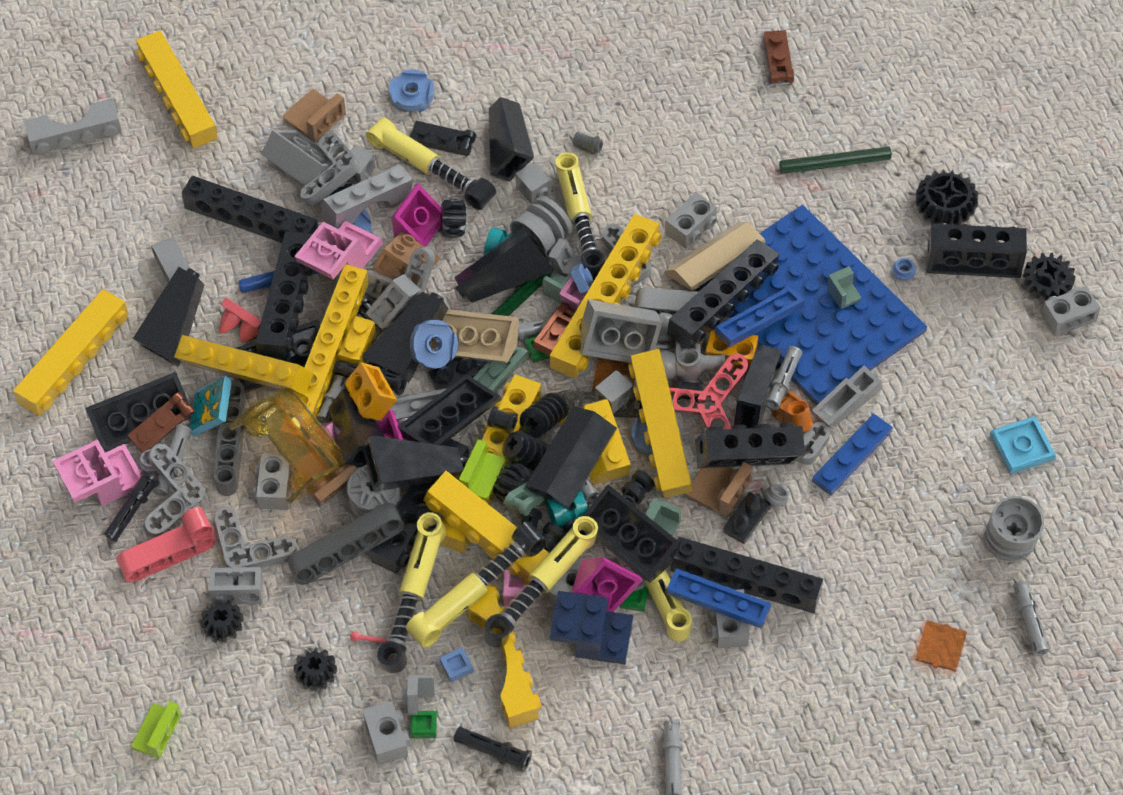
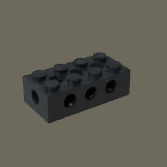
[926,223,1027,278]
[695,423,805,469]

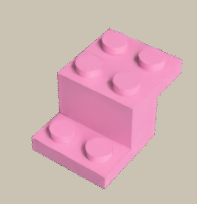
[295,221,383,279]
[53,439,146,507]

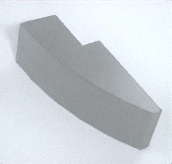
[812,366,882,427]

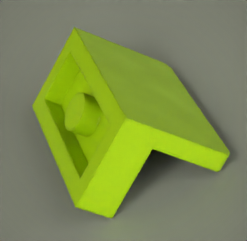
[459,439,505,500]
[132,701,182,759]

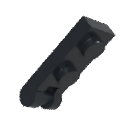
[410,121,477,156]

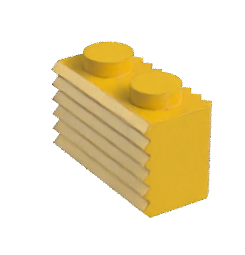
[337,316,376,365]

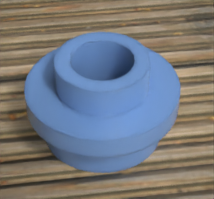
[892,258,916,281]

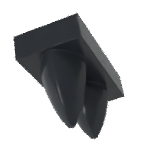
[427,357,480,390]
[723,492,771,544]

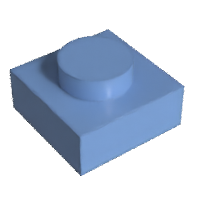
[570,263,593,294]
[440,647,474,682]

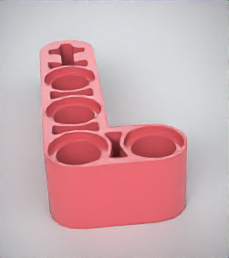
[116,507,216,582]

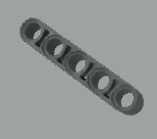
[213,381,247,496]
[288,503,404,585]

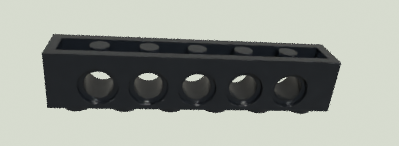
[181,175,318,243]
[255,231,313,361]
[667,239,780,349]
[369,439,469,574]
[670,536,823,614]

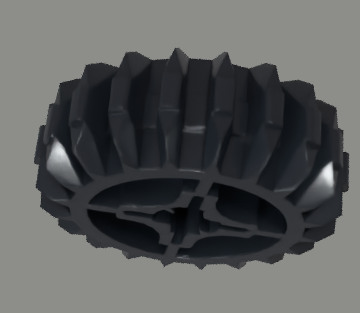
[915,168,978,225]

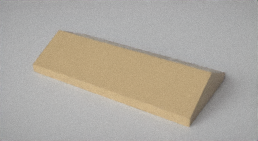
[664,222,766,291]
[429,310,519,363]

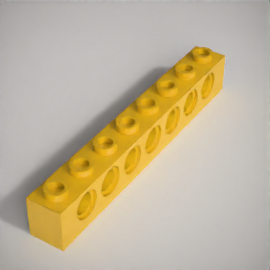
[550,213,662,379]
[280,264,369,449]
[434,374,542,554]

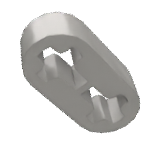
[798,422,830,465]

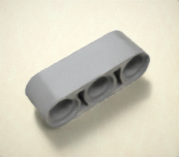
[151,237,190,282]
[635,287,698,316]

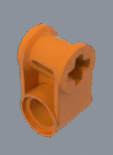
[770,391,813,433]

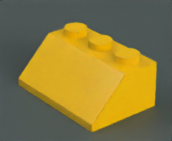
[560,399,631,485]

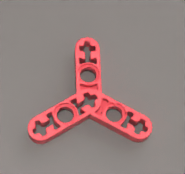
[669,354,748,430]

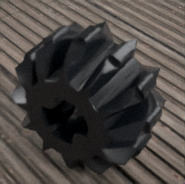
[440,198,466,238]
[494,462,532,502]
[200,599,244,643]
[293,646,338,692]

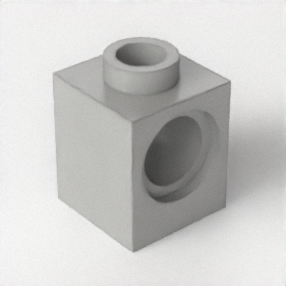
[345,146,375,184]
[515,162,551,204]
[595,370,633,414]

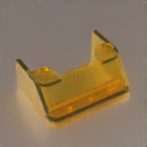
[228,388,346,504]

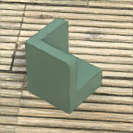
[827,266,861,309]
[543,273,572,304]
[646,498,681,536]

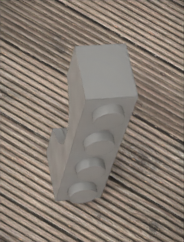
[24,98,122,155]
[321,164,413,229]

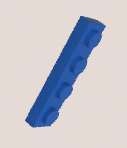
[715,286,805,347]
[812,413,893,496]
[667,568,771,629]

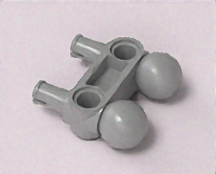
[657,313,725,381]

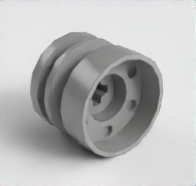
[510,196,572,257]
[347,465,401,520]
[984,496,1044,561]

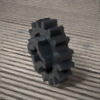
[1023,253,1076,301]

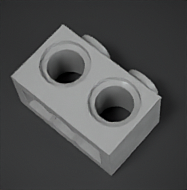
[665,192,717,249]
[366,274,421,330]
[1041,286,1100,336]
[253,454,292,510]
[209,567,264,604]
[709,589,749,648]

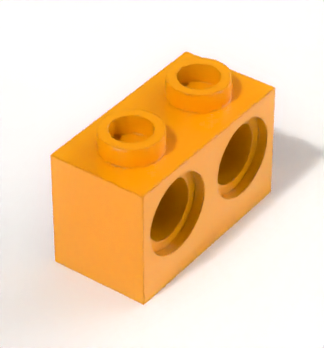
[706,329,758,372]
[345,362,397,421]

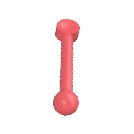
[350,631,387,643]

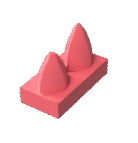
[219,297,262,342]

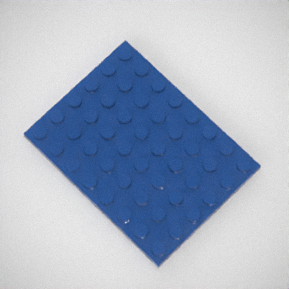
[700,204,927,406]

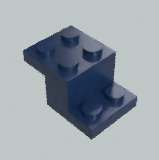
[550,591,633,665]

